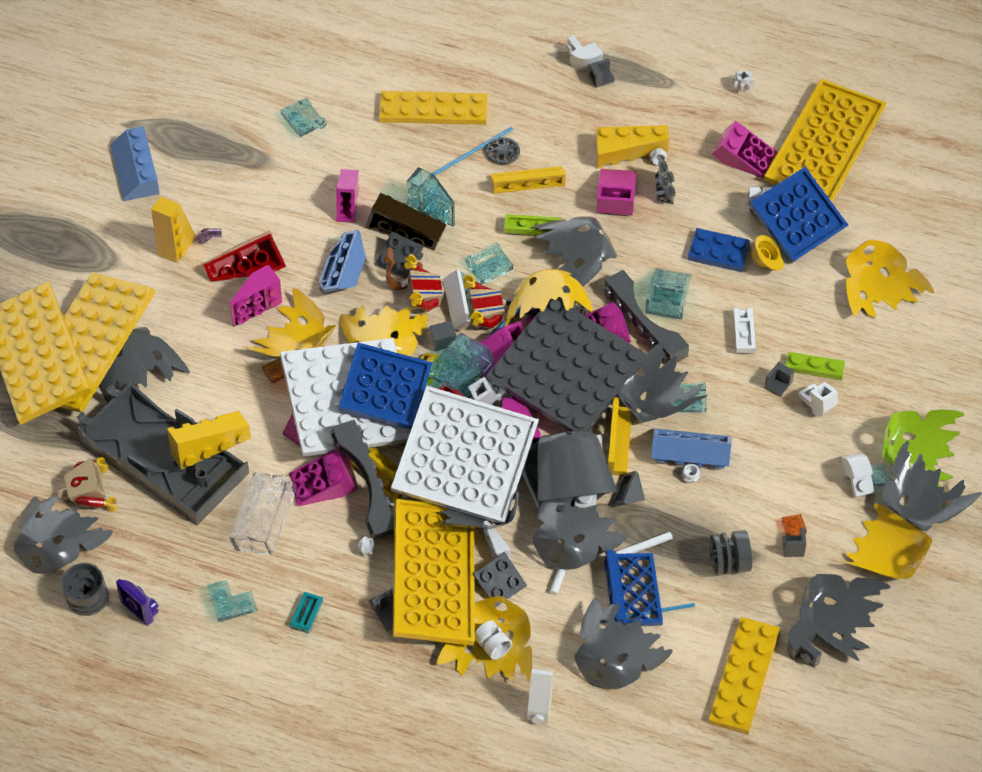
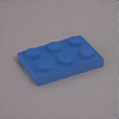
[688,228,750,272]

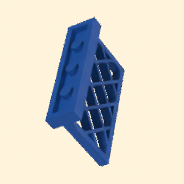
[604,550,663,626]

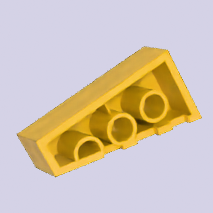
[595,125,669,169]
[151,196,196,263]

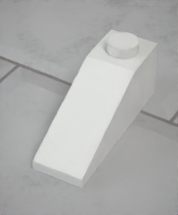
[527,669,553,724]

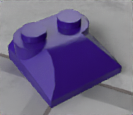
[116,579,159,626]

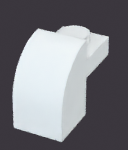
[566,36,603,71]
[468,377,510,407]
[799,382,838,416]
[841,453,875,497]

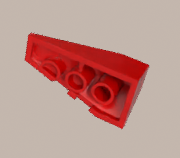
[203,230,286,281]

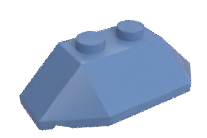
[318,230,366,293]

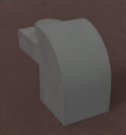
[787,618,822,668]

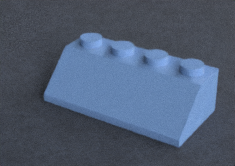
[110,126,160,201]
[651,428,732,469]

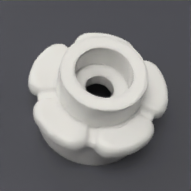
[650,148,667,165]
[681,464,700,482]
[358,536,374,556]

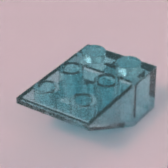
[406,167,455,227]
[645,268,692,320]
[429,332,494,390]

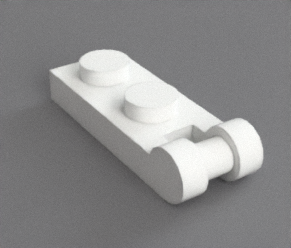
[733,308,756,353]

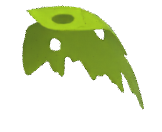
[882,409,964,493]

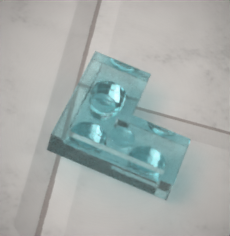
[207,580,257,622]

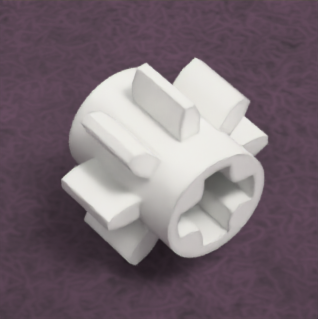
[731,70,754,92]

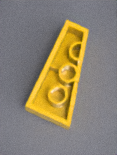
[167,411,251,470]

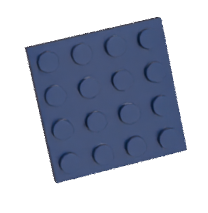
[748,167,848,263]
[338,342,432,430]

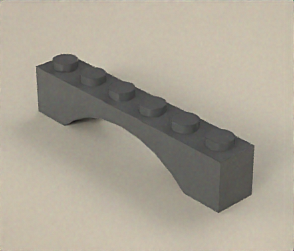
[604,270,689,363]
[330,419,395,540]

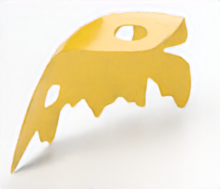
[846,240,934,318]
[505,269,593,326]
[243,288,336,357]
[339,305,428,356]
[437,596,533,681]

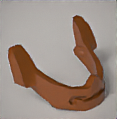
[384,247,423,291]

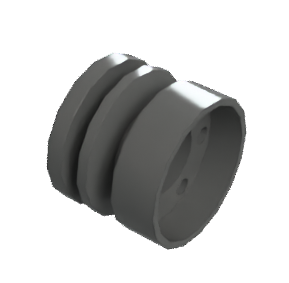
[709,530,752,576]
[61,563,109,616]

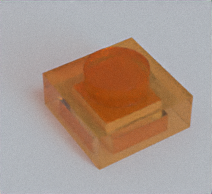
[262,358,285,384]
[781,514,807,536]

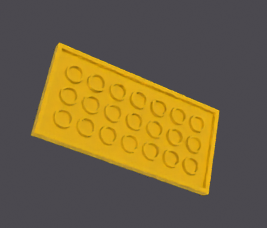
[764,78,887,203]
[60,272,156,413]
[0,281,91,424]
[393,499,475,646]

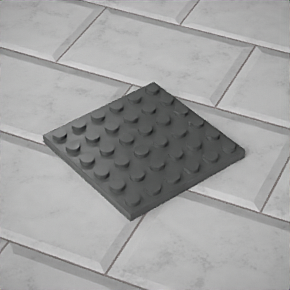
[487,299,647,431]

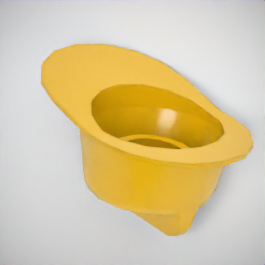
[752,235,784,271]

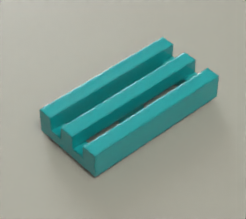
[290,591,323,634]

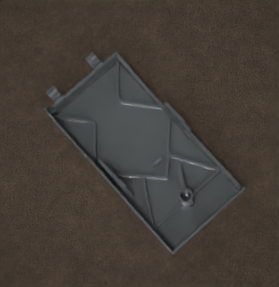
[77,382,249,526]

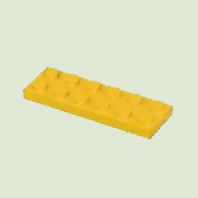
[379,91,487,125]
[708,617,780,735]

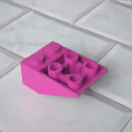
[711,120,778,178]
[596,169,637,215]
[230,265,282,327]
[585,302,631,343]
[468,321,525,379]
[289,449,358,507]

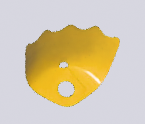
[843,503,933,579]

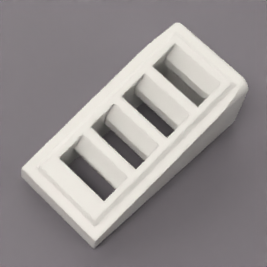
[483,521,511,559]

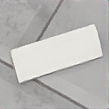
[443,270,470,330]

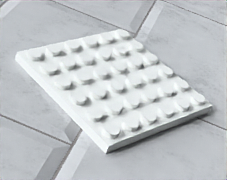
[280,338,411,457]
[391,386,539,524]

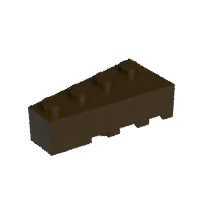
[365,192,447,250]

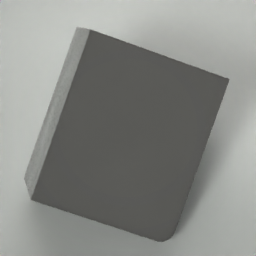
[589,58,615,88]
[430,321,457,351]
[764,362,794,397]
[782,528,806,557]

